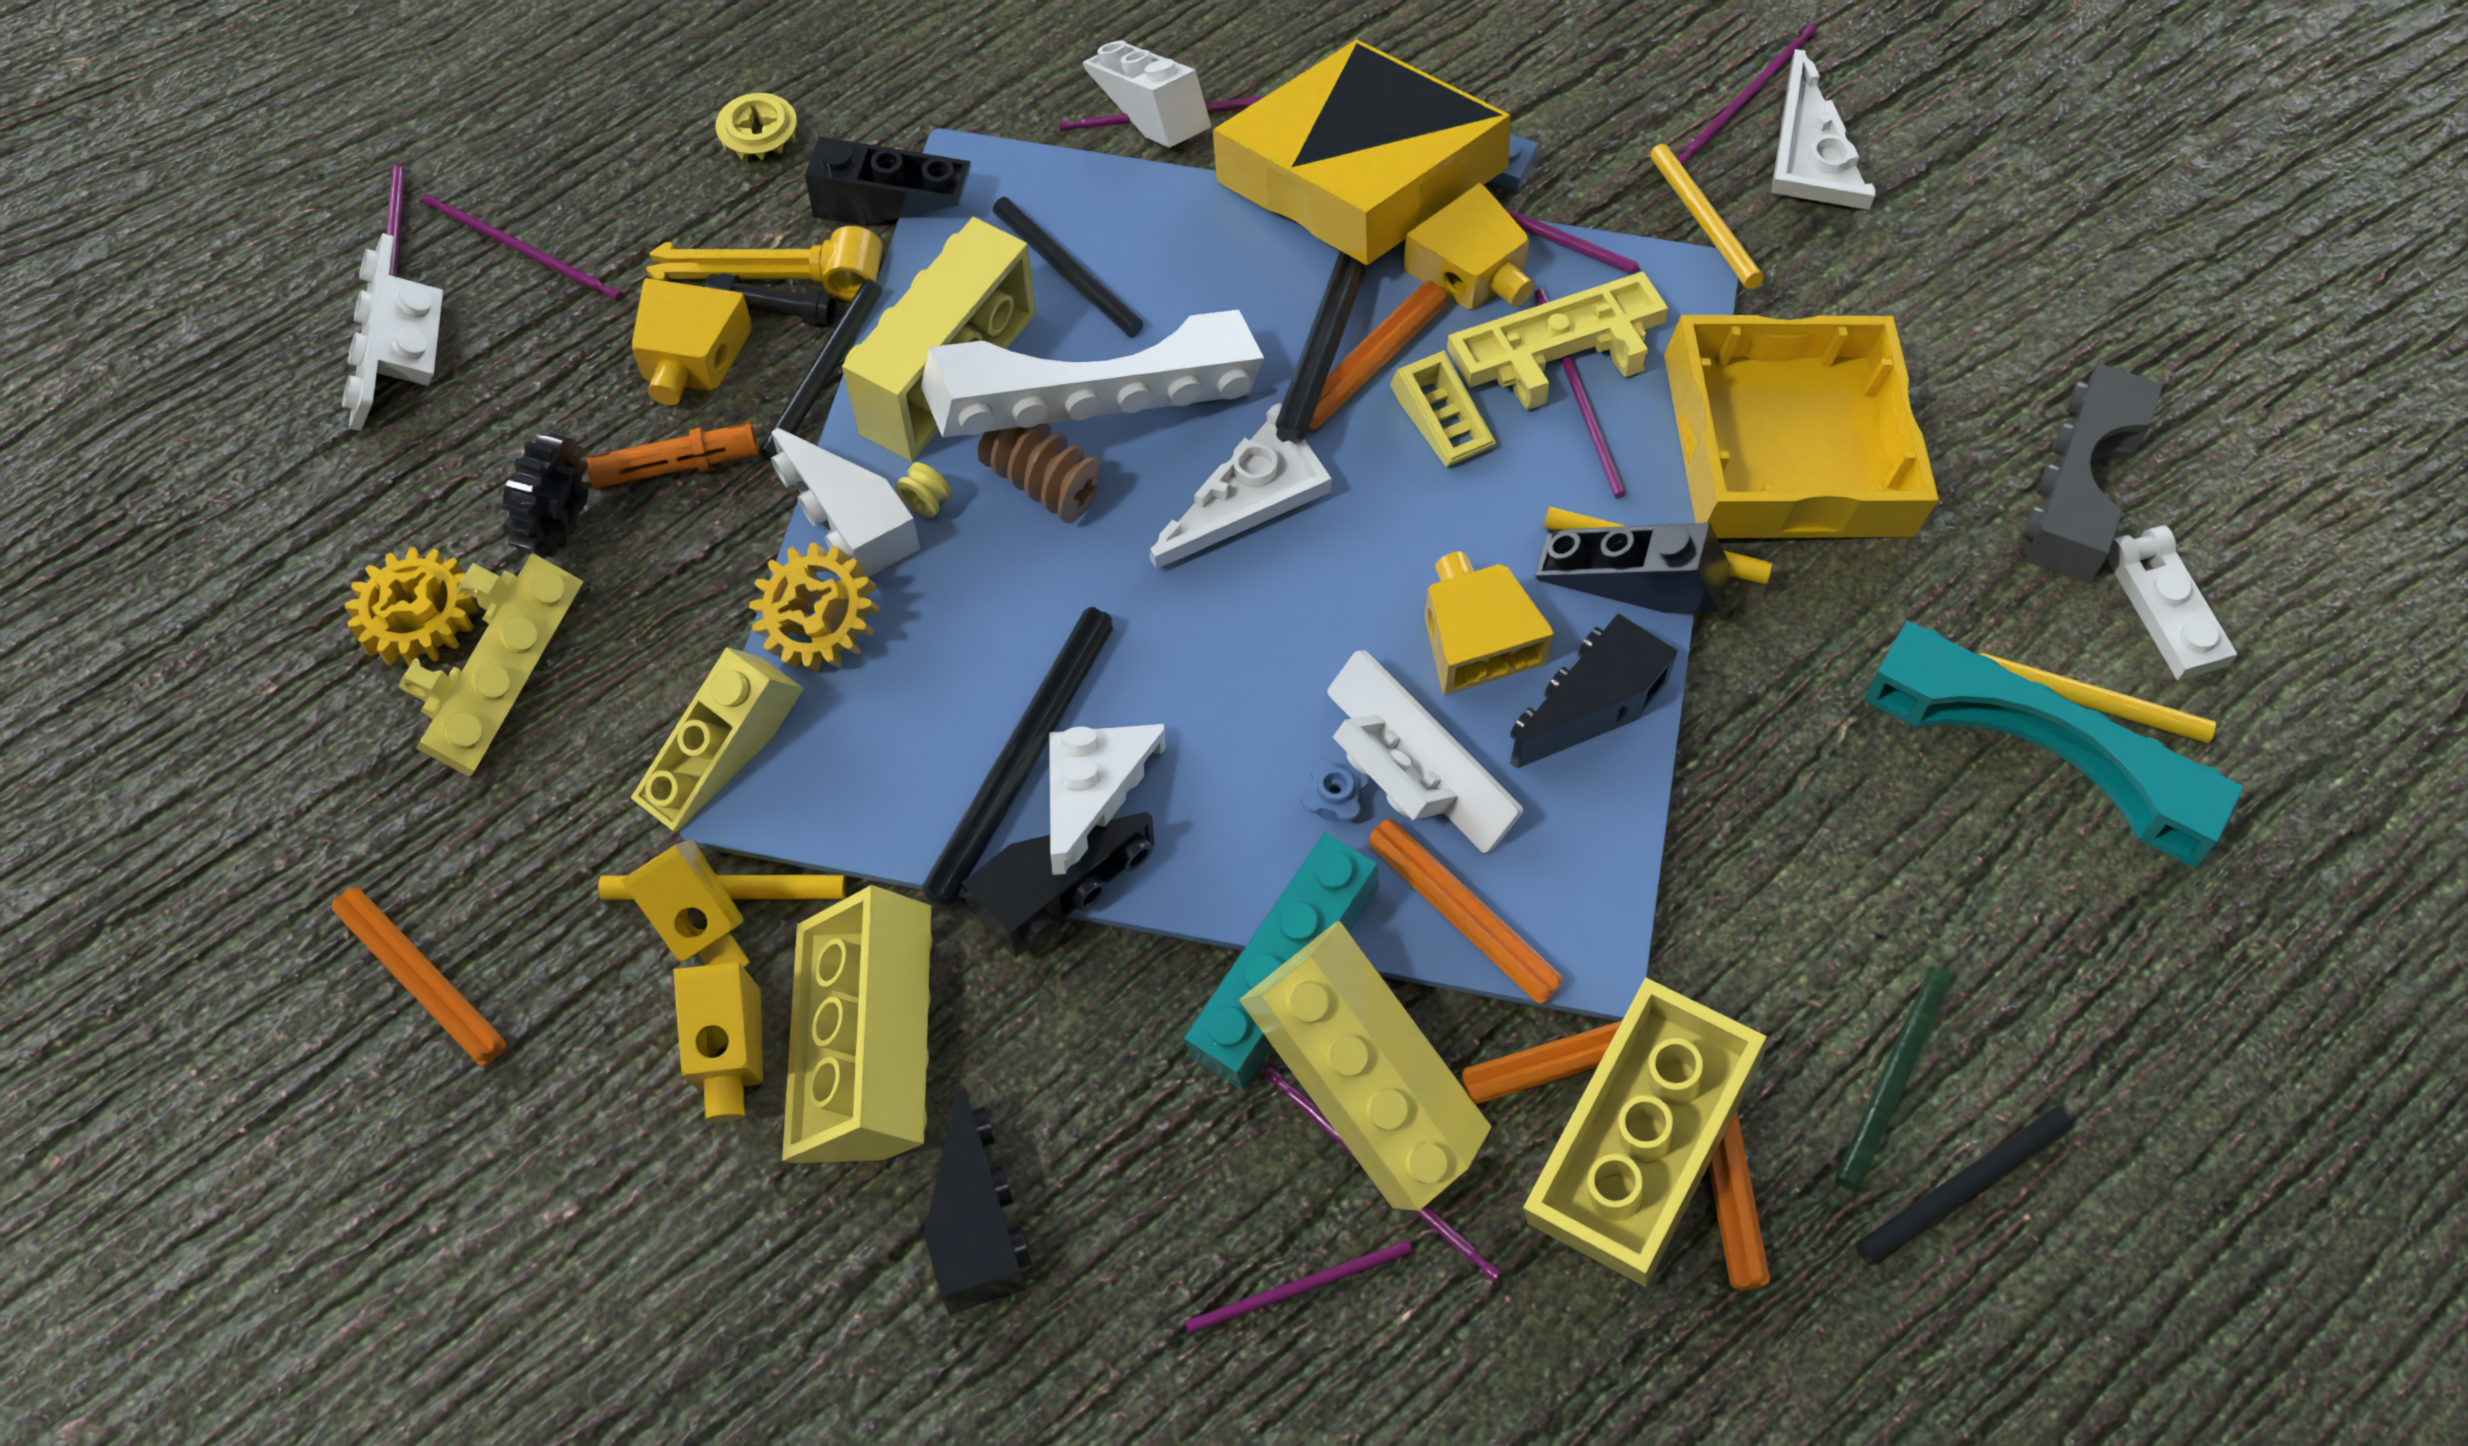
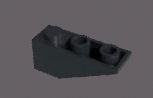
[805,136,971,225]
[1535,523,1730,613]
[1510,613,1678,768]
[962,811,1155,959]
[924,1089,1032,1315]

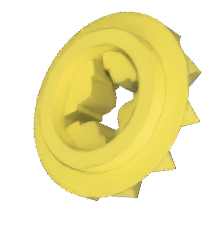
[715,93,798,161]

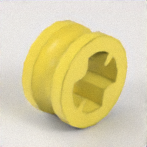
[895,462,952,518]

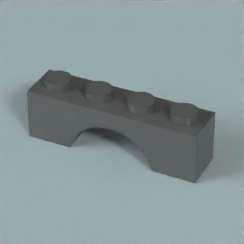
[2022,363,2163,584]

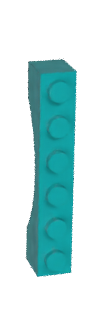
[1864,620,2244,869]

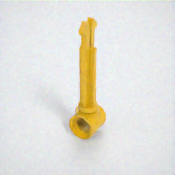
[646,226,883,301]

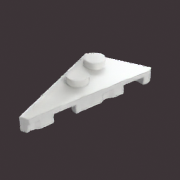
[1771,49,1875,210]
[1149,403,1332,569]
[1049,724,1166,875]

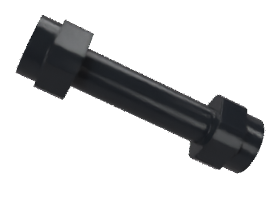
[705,272,837,326]

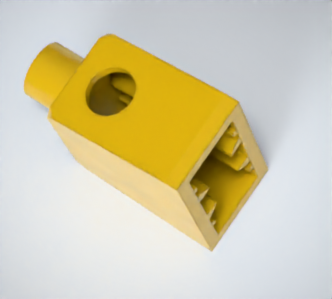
[1403,183,1535,309]
[632,278,753,405]
[1424,551,1554,696]
[621,839,750,967]
[673,962,763,1122]

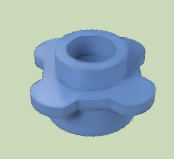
[1301,759,1369,822]

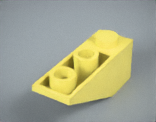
[631,647,804,832]

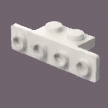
[342,233,443,431]
[1327,650,1523,853]

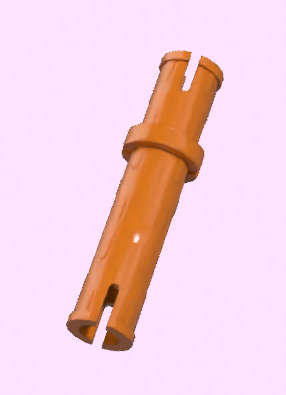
[586,421,759,490]

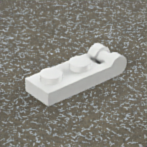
[2107,525,2238,681]

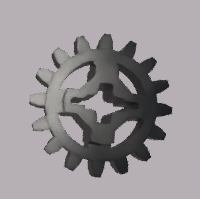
[502,433,588,559]

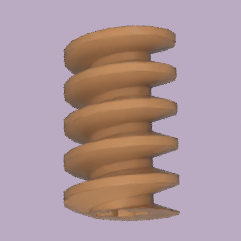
[977,423,1101,523]

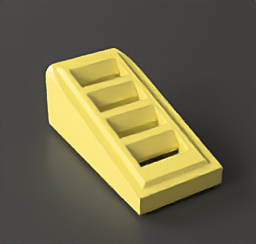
[1390,350,1496,468]

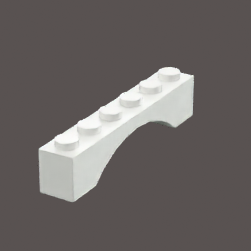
[921,310,1264,438]

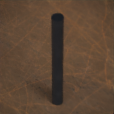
[993,197,1143,337]
[759,279,883,461]
[1855,1107,2073,1266]

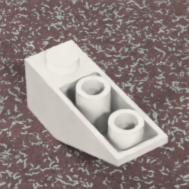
[1083,41,1212,148]
[771,428,921,578]

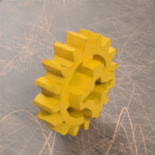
[749,542,880,672]
[345,547,479,666]

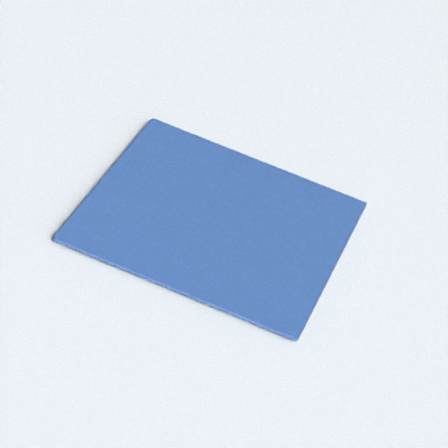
[679,128,1738,1021]

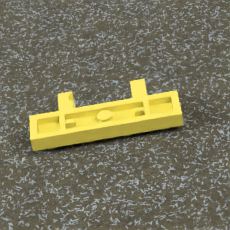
[1447,271,1668,410]
[398,553,584,777]

